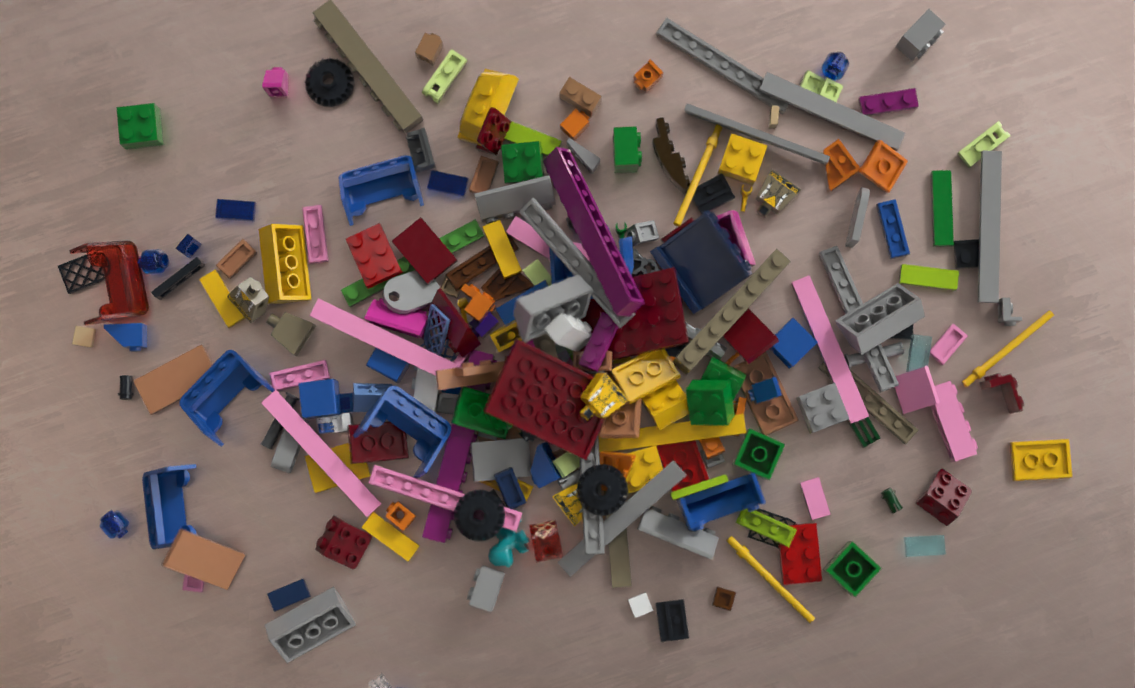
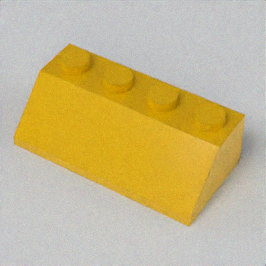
[258,224,311,304]

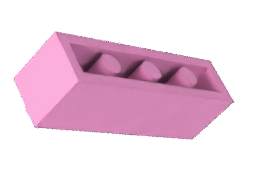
[931,381,978,462]

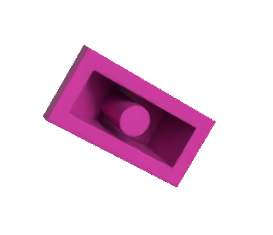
[262,67,288,97]

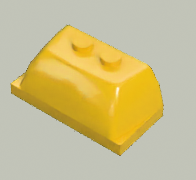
[457,69,519,146]

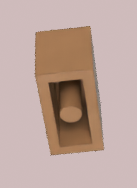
[559,77,602,118]

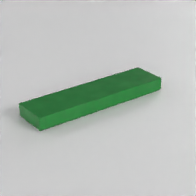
[931,170,954,247]

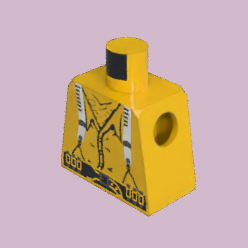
[580,372,629,420]
[552,484,583,526]

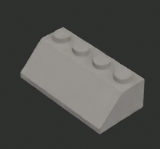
[475,175,555,224]
[513,274,593,342]
[835,283,925,354]
[637,506,719,559]
[265,587,356,663]

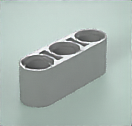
[271,419,309,473]

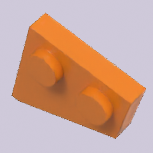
[823,139,860,191]
[600,451,636,491]

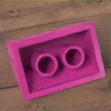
[717,210,756,266]
[364,298,428,340]

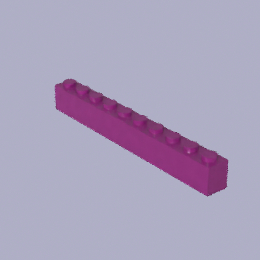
[543,147,644,317]
[422,350,497,543]

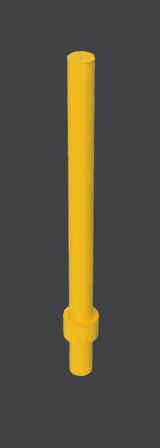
[673,125,723,227]
[962,310,1054,387]
[726,536,815,623]

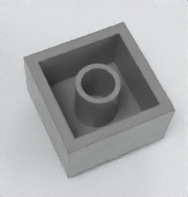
[896,9,945,61]
[796,383,849,434]
[467,565,505,612]

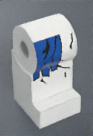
[316,413,354,434]

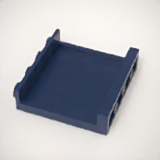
[650,211,753,314]

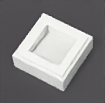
[628,592,653,618]

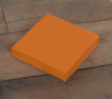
[859,140,908,193]

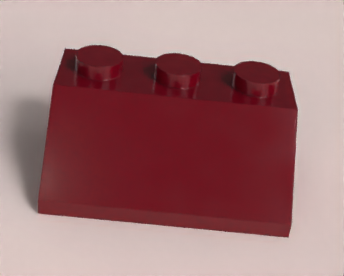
[428,288,481,358]

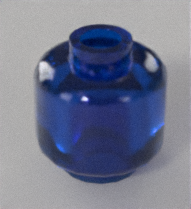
[821,52,849,81]
[138,249,169,274]
[99,510,129,539]

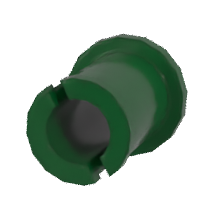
[881,487,903,514]

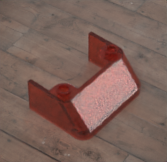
[69,241,149,325]

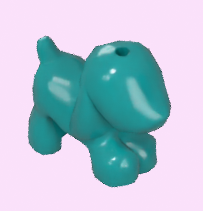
[488,519,530,567]

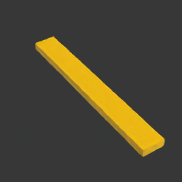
[598,414,746,453]

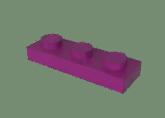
[858,88,919,116]
[578,312,618,372]

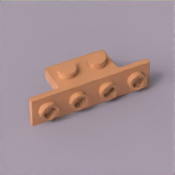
[435,360,505,390]

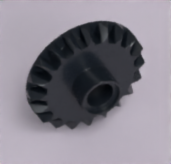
[305,58,354,107]
[577,464,628,516]
[454,490,505,541]

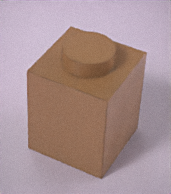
[415,33,443,65]

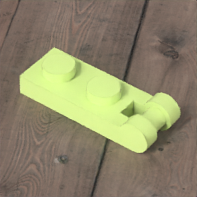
[422,49,467,104]
[957,121,1011,168]

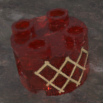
[529,519,563,563]

